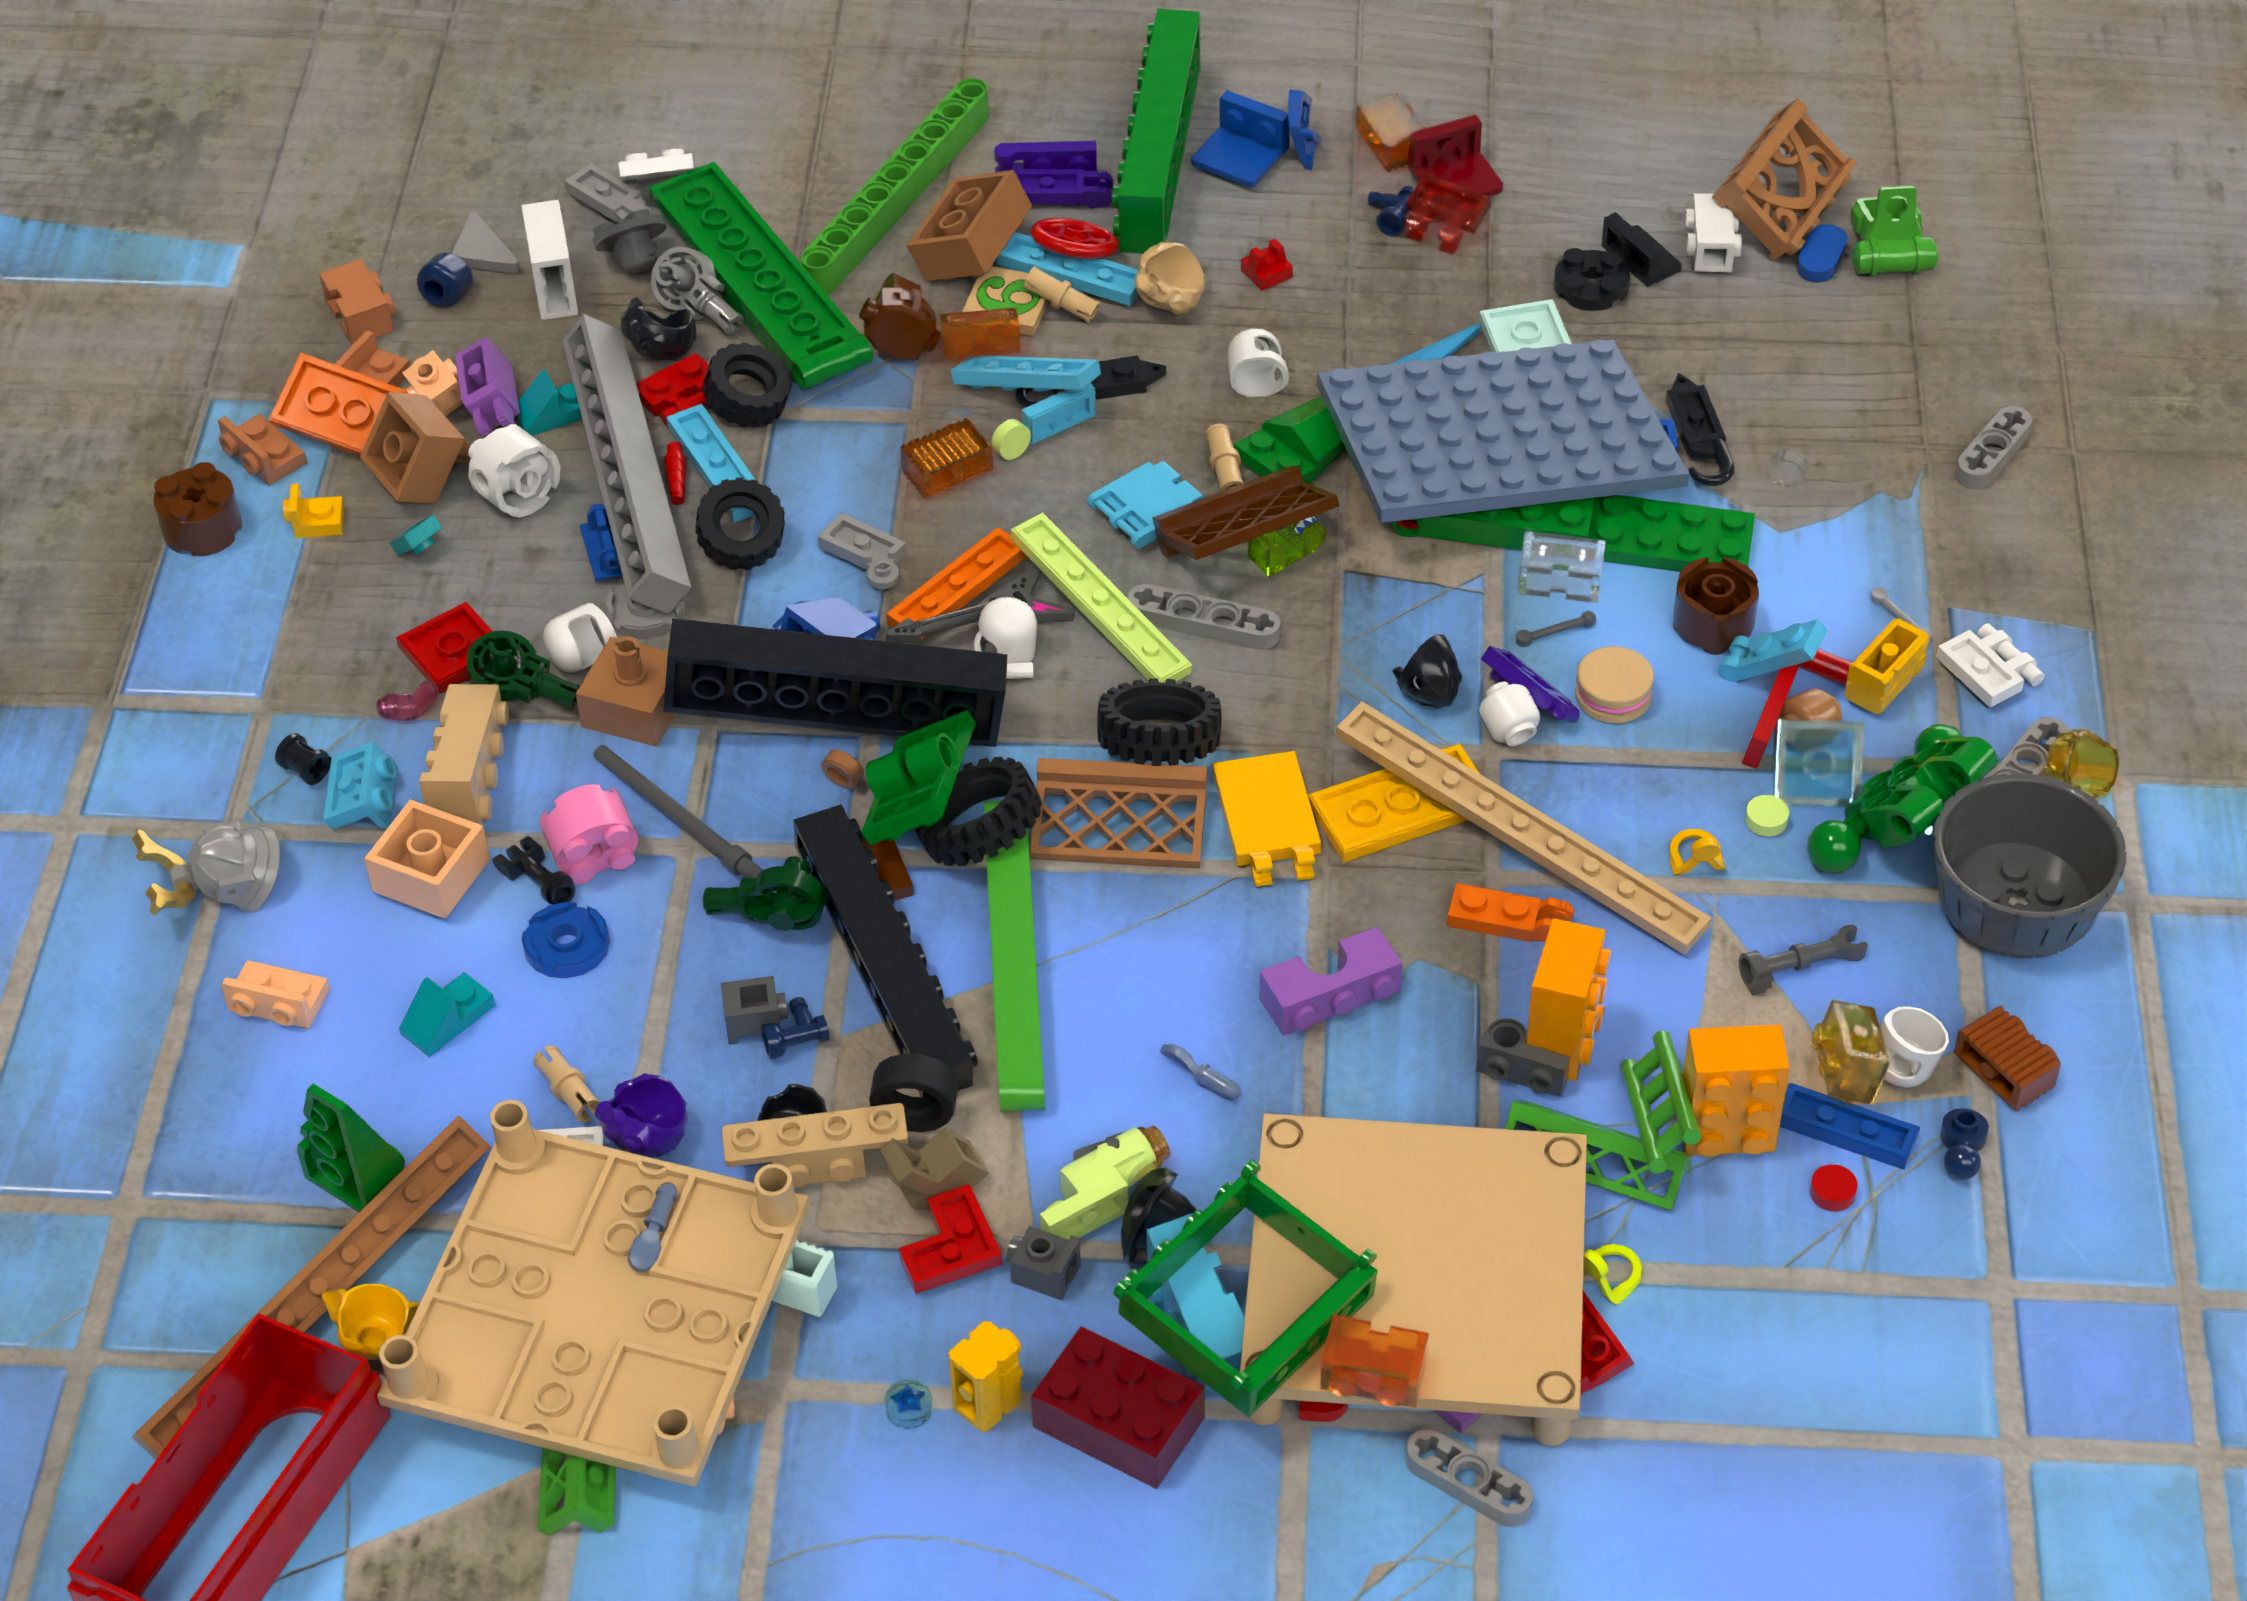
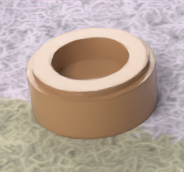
[821,749,865,789]

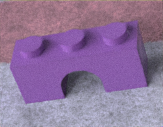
[1259,926,1402,1036]

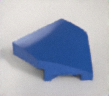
[1288,89,1321,170]

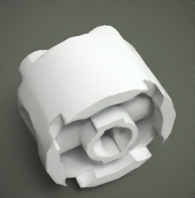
[468,424,561,518]

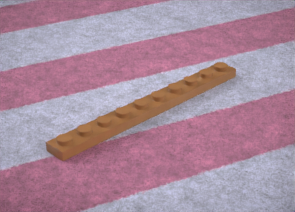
[132,1115,491,1460]

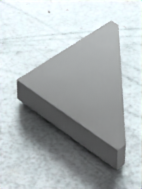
[452,212,520,274]

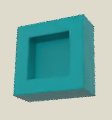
[390,514,443,556]

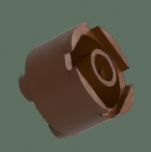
[153,462,242,556]
[1672,557,1759,655]

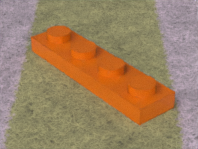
[886,527,1027,644]

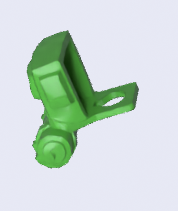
[1850,185,1939,277]

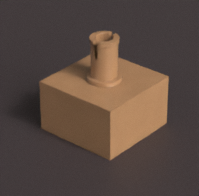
[359,392,470,504]
[576,636,676,747]

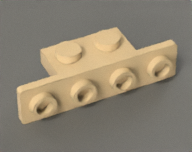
[722,1103,908,1188]

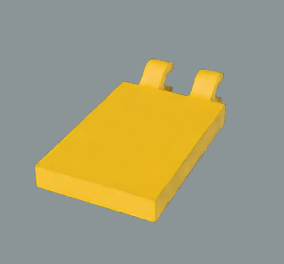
[1212,751,1321,887]

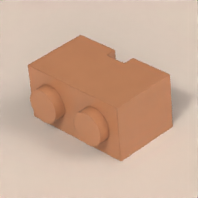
[319,259,396,344]

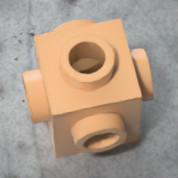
[402,350,463,416]

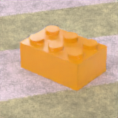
[1526,918,1611,1081]
[1682,1024,1790,1157]

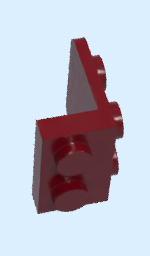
[1408,114,1503,210]

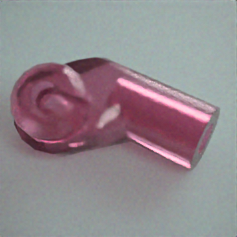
[376,681,439,721]

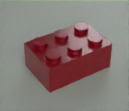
[1031,1326,1205,1489]

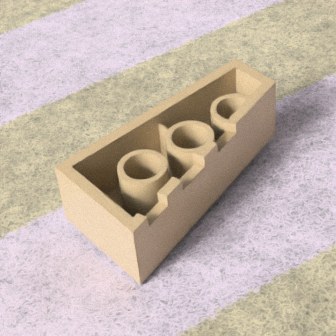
[419,684,509,827]

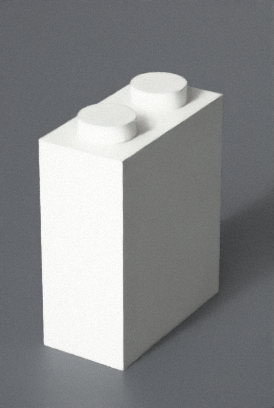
[521,200,578,320]

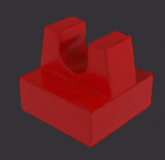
[1241,239,1293,291]

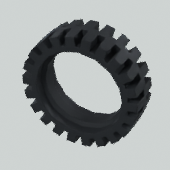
[1097,678,1222,766]
[915,757,1042,866]

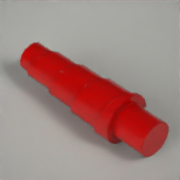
[664,442,686,505]

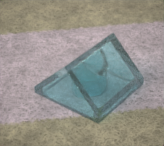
[1771,719,1864,807]

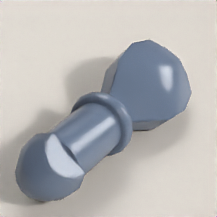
[1160,1043,1241,1100]
[628,1182,678,1273]

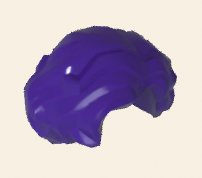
[594,1073,688,1158]

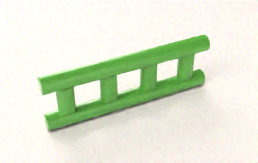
[1620,1030,1701,1174]

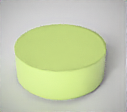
[992,419,1031,460]
[1745,795,1789,837]

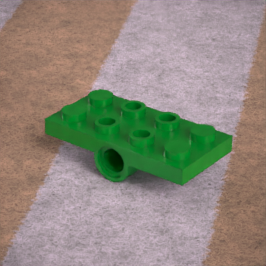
[861,710,976,845]

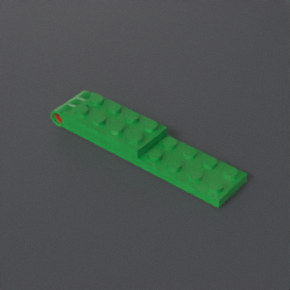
[649,162,873,390]
[1392,495,1755,572]

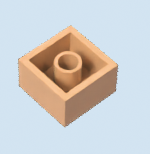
[364,799,490,919]

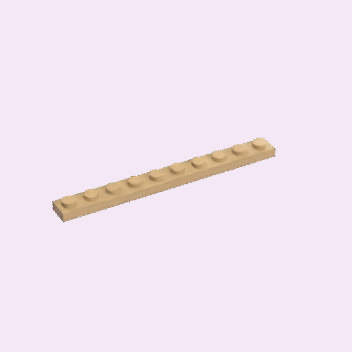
[1336,701,1711,955]

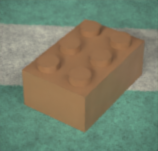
[906,170,1032,281]

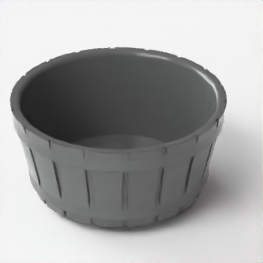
[1933,773,2126,958]

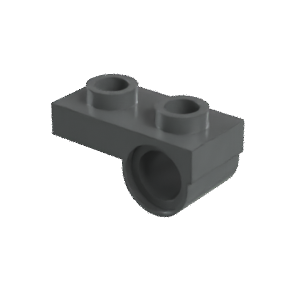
[1476,1018,1570,1097]

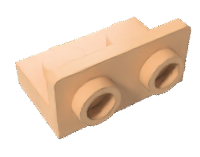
[221,960,330,1029]

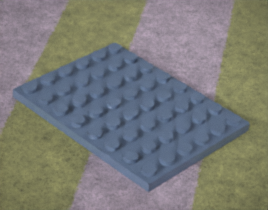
[1317,339,1689,523]

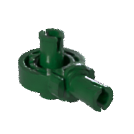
[467,630,580,710]
[703,856,826,931]

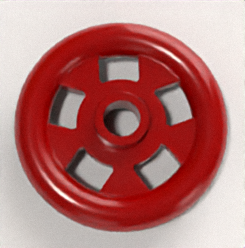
[1031,218,1119,259]

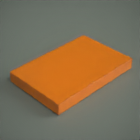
[269,352,408,456]

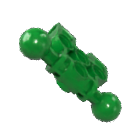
[1807,724,1998,874]

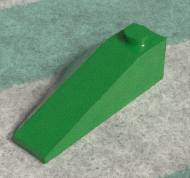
[297,1083,405,1212]

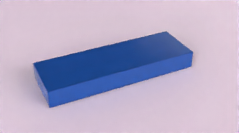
[1780,1083,1920,1170]

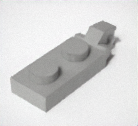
[564,163,652,223]

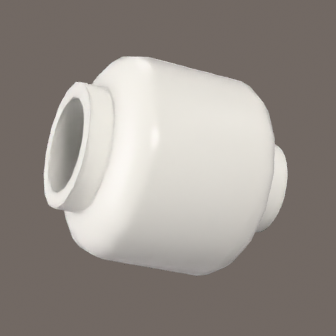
[1479,682,1541,746]

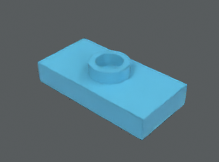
[1022,383,1095,445]

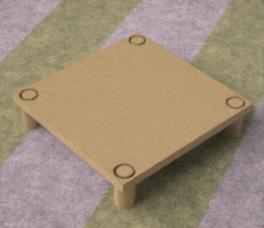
[377,1100,810,1487]
[1240,1113,1587,1446]

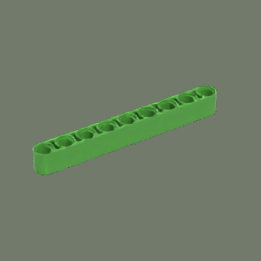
[801,78,989,295]
[983,801,1045,1112]

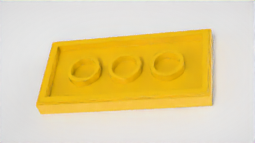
[1308,743,1480,863]

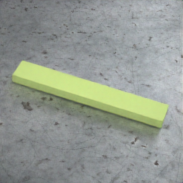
[1010,512,1192,683]

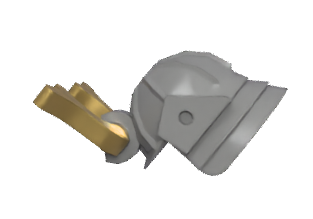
[132,822,280,915]

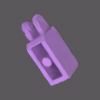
[455,337,520,439]

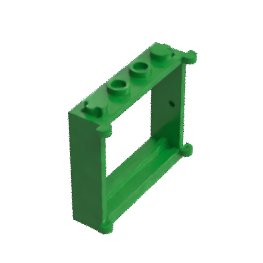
[1113,1160,1378,1418]

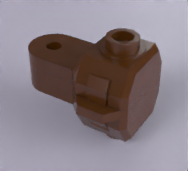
[859,273,941,360]

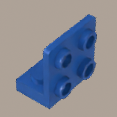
[1191,90,1290,188]

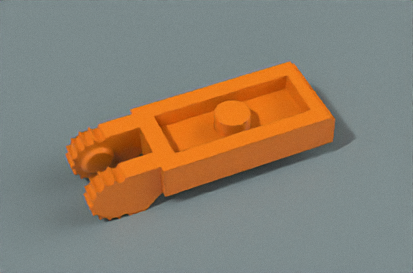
[1447,883,1575,942]

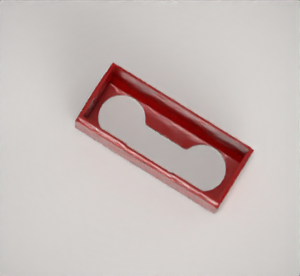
[67,1313,391,1601]

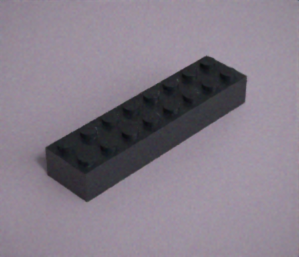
[663,618,1008,747]

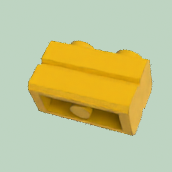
[1844,618,1930,714]
[948,1321,1023,1432]

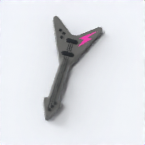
[886,565,1075,643]

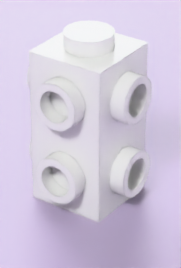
[1684,193,1741,272]

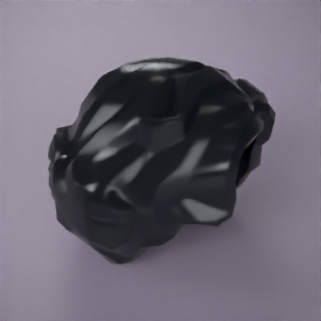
[620,297,696,359]

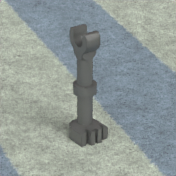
[1739,925,1868,996]

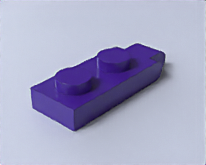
[1481,646,1580,723]

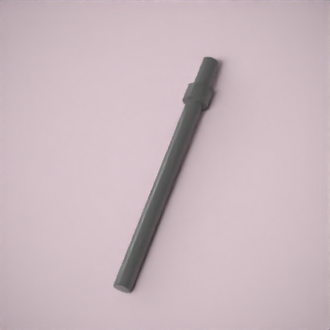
[594,745,763,877]

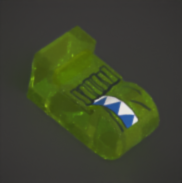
[1248,516,1327,577]

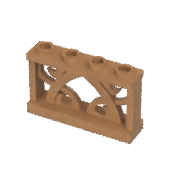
[1712,98,1856,261]

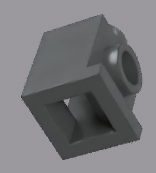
[721,976,788,1044]
[1006,1226,1081,1300]

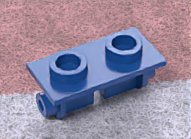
[579,503,623,582]

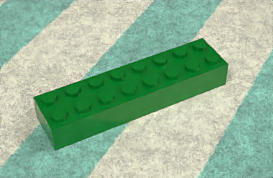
[1112,8,1200,254]

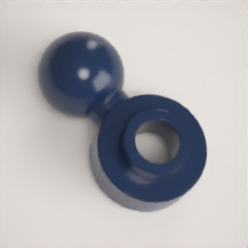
[1940,1108,1989,1180]

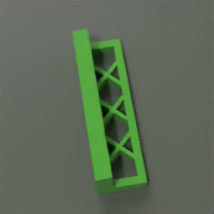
[1505,1099,1694,1210]
[537,1447,616,1536]

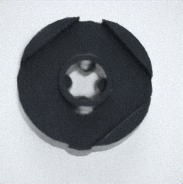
[1554,248,1630,311]

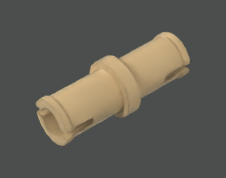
[1023,266,1101,323]
[1205,424,1244,492]
[533,1045,600,1123]

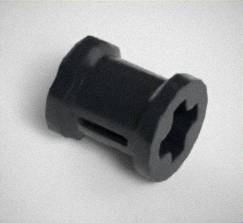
[275,733,332,785]

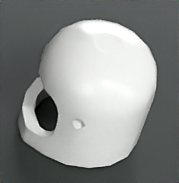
[1227,328,1289,397]
[973,597,1037,663]
[543,603,617,673]
[1871,1006,1949,1088]

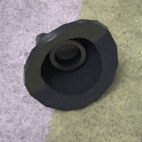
[1121,1168,1197,1262]

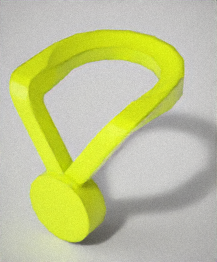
[1583,1244,1642,1304]

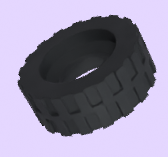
[702,343,792,428]
[695,477,785,570]

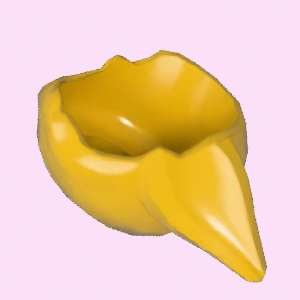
[321,1284,420,1360]

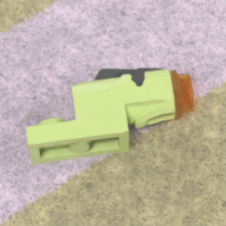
[1040,1125,1170,1240]

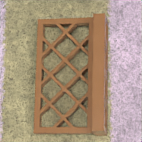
[1029,758,1208,868]

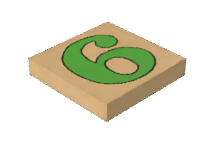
[961,266,1055,336]

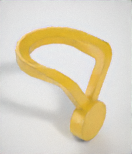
[1669,829,1726,875]

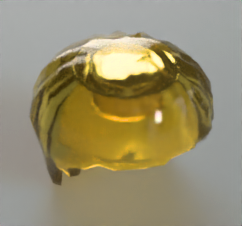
[2045,728,2119,799]

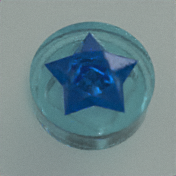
[885,1379,933,1429]

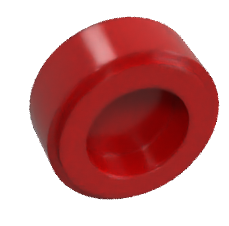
[1810,1164,1858,1211]

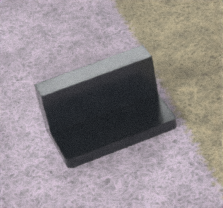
[1601,212,1682,287]

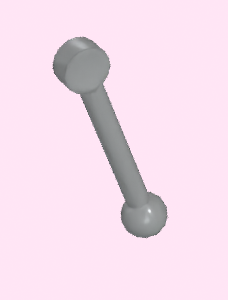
[1871,588,1932,641]

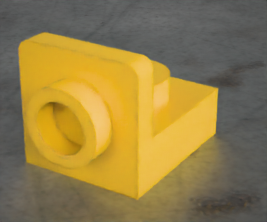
[283,483,345,538]

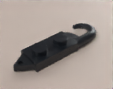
[1015,355,1166,408]
[1666,373,1735,486]

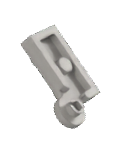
[818,512,907,589]

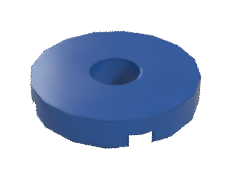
[522,902,610,978]

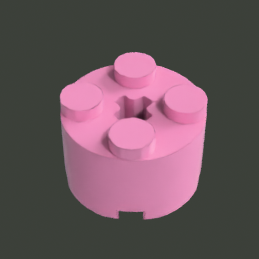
[540,784,638,884]

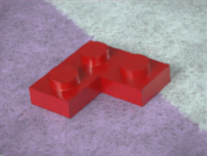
[899,1184,1003,1294]

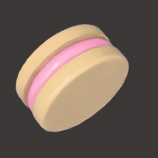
[1575,646,1654,724]

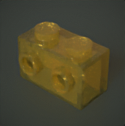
[1812,1000,1890,1105]

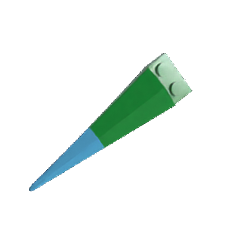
[1234,323,1480,483]

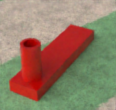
[1742,623,1853,769]

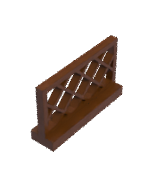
[1152,465,1339,560]

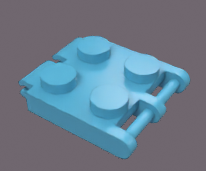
[1087,461,1204,549]

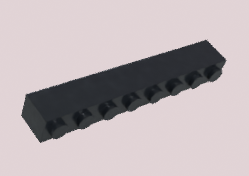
[793,804,978,1097]

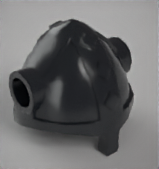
[1392,634,1462,709]

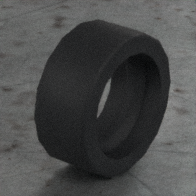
[869,1053,958,1132]

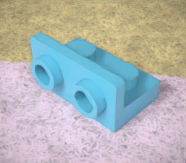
[323,741,398,830]

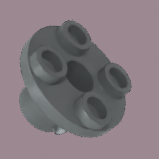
[593,209,667,275]

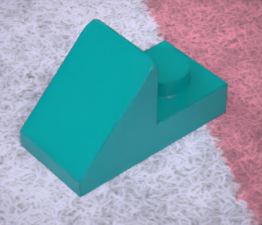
[516,369,582,436]
[399,972,496,1057]

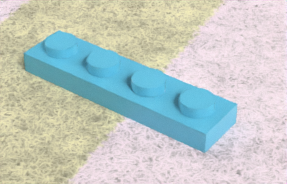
[996,232,1139,306]
[950,355,1101,393]
[666,404,756,523]

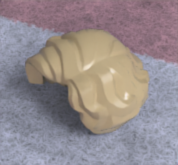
[1134,241,1205,315]

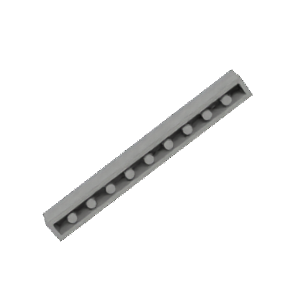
[562,314,691,614]

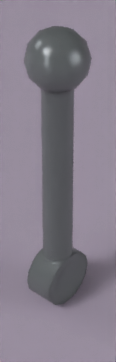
[1516,611,1596,647]

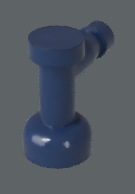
[1368,186,1421,237]
[761,997,830,1060]

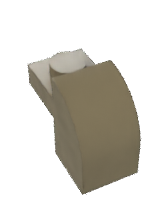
[880,1127,989,1210]

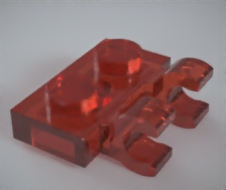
[1405,173,1491,255]

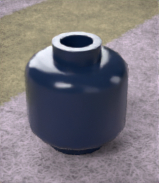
[417,253,473,308]

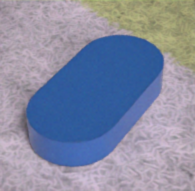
[1797,224,1848,282]

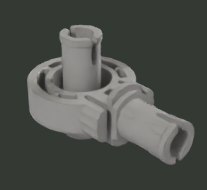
[651,246,744,335]

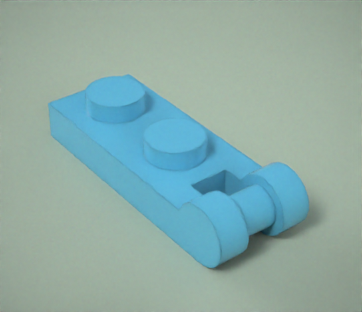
[1718,619,1827,682]

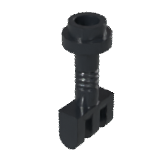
[492,836,575,905]

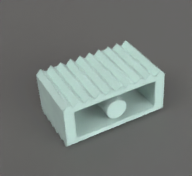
[772,1239,838,1317]

